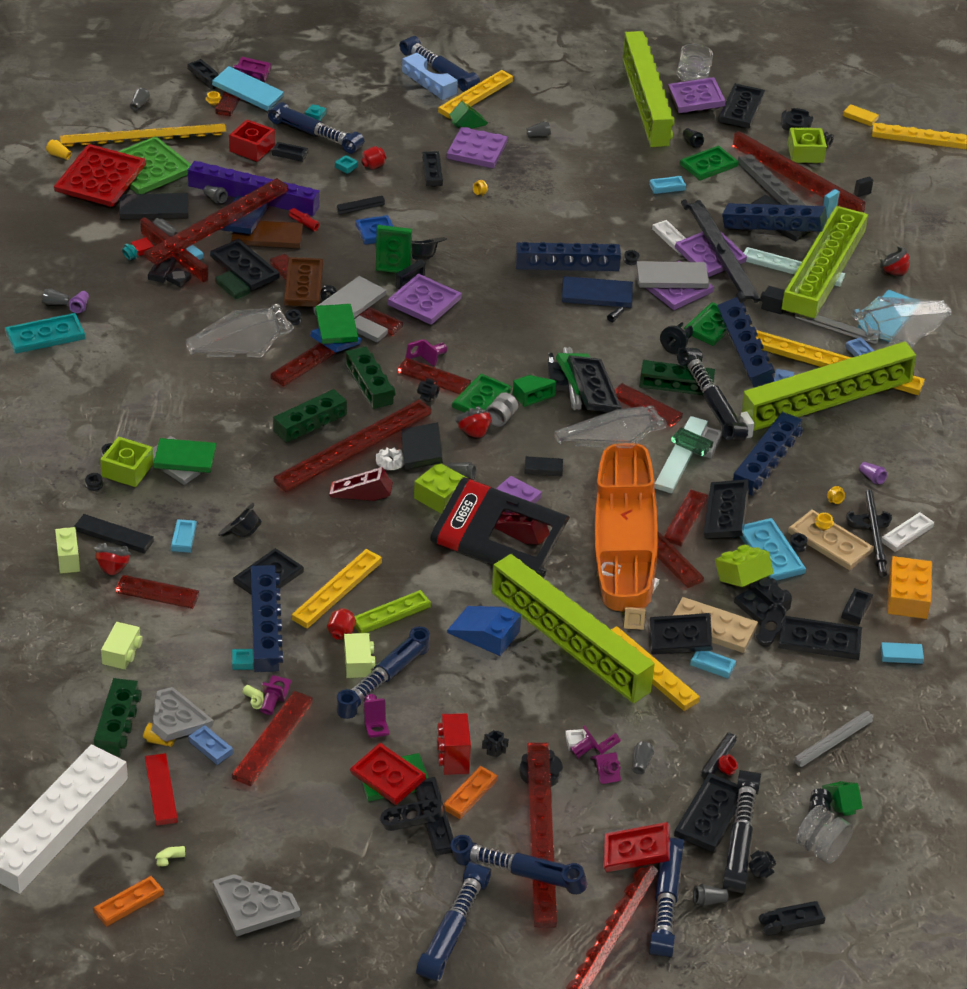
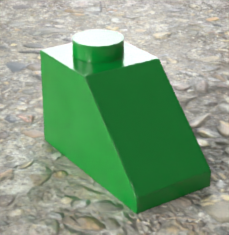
[449,101,488,129]
[512,375,556,407]
[822,781,863,816]

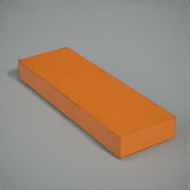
[444,766,498,819]
[93,876,164,927]

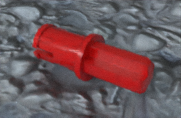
[288,208,320,232]

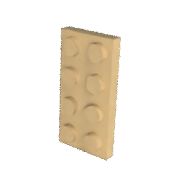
[672,597,758,653]

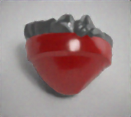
[880,246,910,276]
[455,406,492,438]
[94,543,131,575]

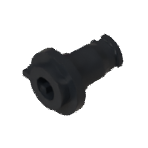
[660,322,693,354]

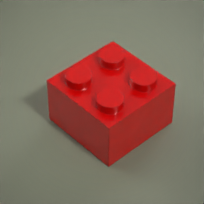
[229,119,275,162]
[437,713,471,775]

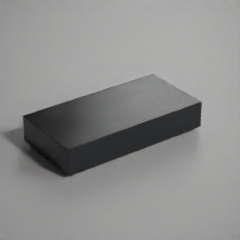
[272,142,308,162]
[147,255,177,283]
[395,259,425,289]
[524,456,563,476]
[841,588,873,624]

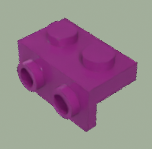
[233,56,272,82]

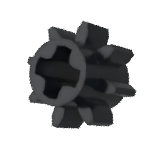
[417,378,440,402]
[482,730,509,757]
[748,850,776,878]

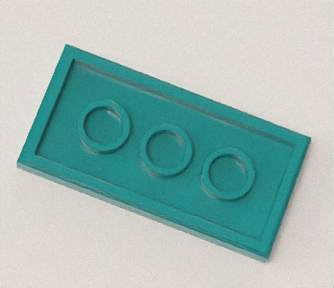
[5,313,86,354]

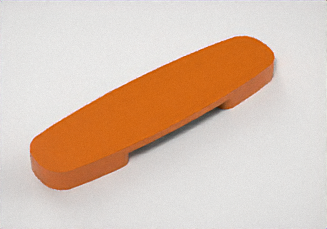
[595,443,658,611]

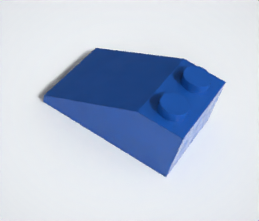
[447,606,521,656]

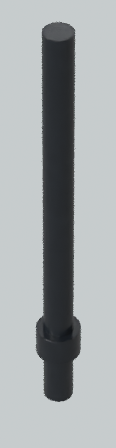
[865,490,887,577]

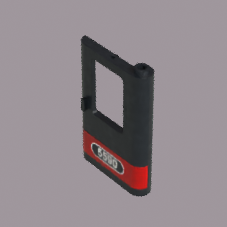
[430,477,570,578]

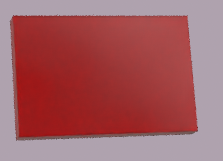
[350,743,426,805]
[604,822,670,872]

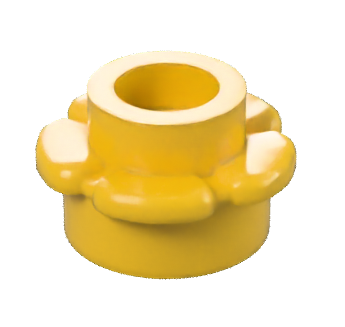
[206,91,222,106]
[473,180,488,196]
[827,486,845,504]
[815,513,834,530]

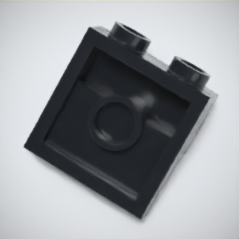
[734,577,792,626]

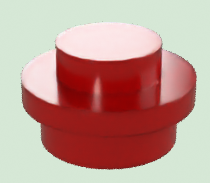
[718,754,738,776]

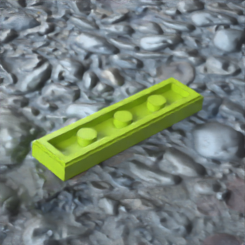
[354,590,431,633]

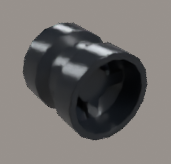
[809,788,832,819]

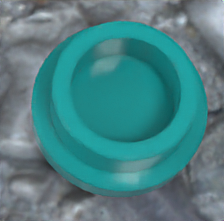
[122,244,138,260]

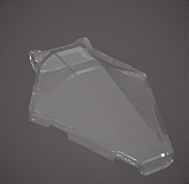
[851,297,952,348]
[186,304,293,357]
[555,405,667,448]

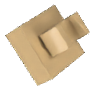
[624,607,646,630]

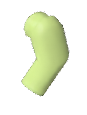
[242,685,264,709]
[155,846,185,867]

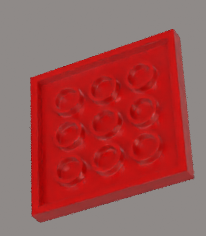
[54,144,147,207]

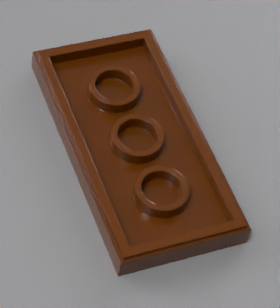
[231,221,303,248]
[284,257,324,307]

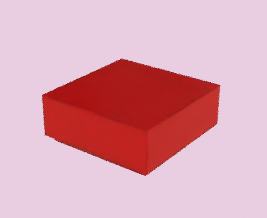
[131,237,154,256]

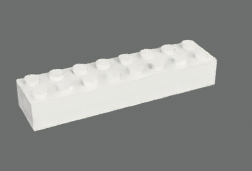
[0,744,128,894]

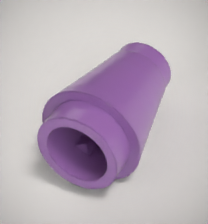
[69,291,89,313]
[859,462,888,484]

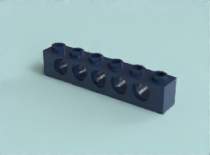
[722,203,827,232]
[515,242,621,271]
[717,297,775,388]
[733,412,803,496]
[251,565,283,672]

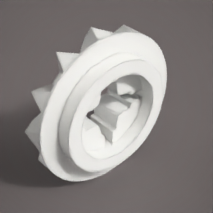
[376,447,404,470]

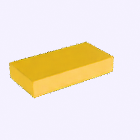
[843,104,879,127]

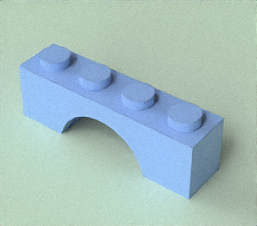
[402,53,458,100]

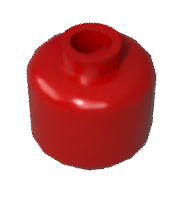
[361,146,387,170]
[327,608,356,640]

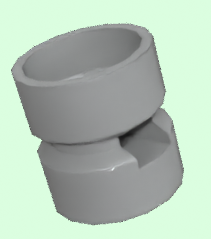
[486,393,518,427]

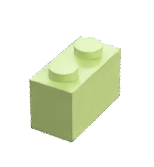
[55,527,80,574]
[101,622,142,670]
[344,633,375,678]

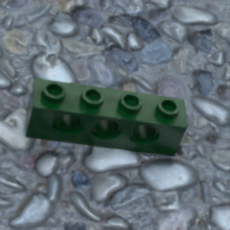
[346,346,396,409]
[639,360,715,396]
[273,389,347,443]
[94,678,142,757]

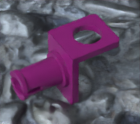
[405,339,447,366]
[260,675,291,715]
[364,694,389,738]
[571,725,621,759]
[590,752,621,784]

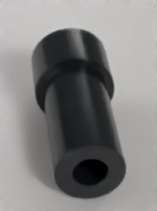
[607,307,624,322]

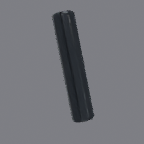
[336,196,385,214]
[701,732,737,778]

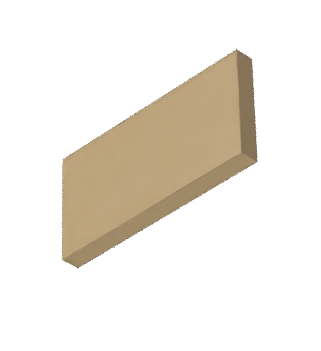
[788,509,874,571]

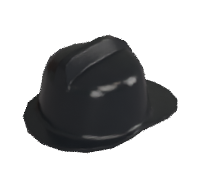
[411,237,447,260]
[218,503,262,537]

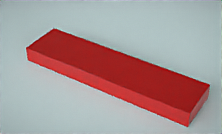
[145,753,178,826]

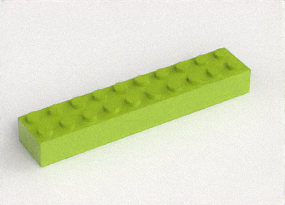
[622,31,674,147]
[782,206,868,318]
[742,341,916,431]
[492,554,655,704]

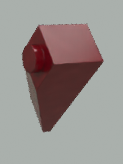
[329,467,393,501]
[495,512,550,545]

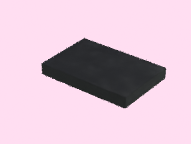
[233,548,304,595]
[650,613,713,655]

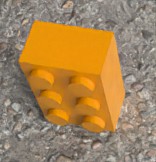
[888,556,932,619]

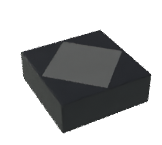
[166,267,191,287]

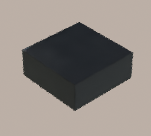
[854,177,874,197]

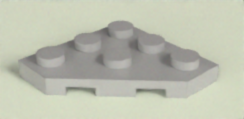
[151,687,214,742]
[213,874,301,936]

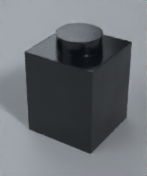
[760,285,785,315]

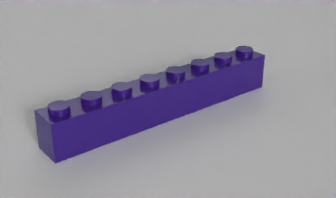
[188,161,320,216]

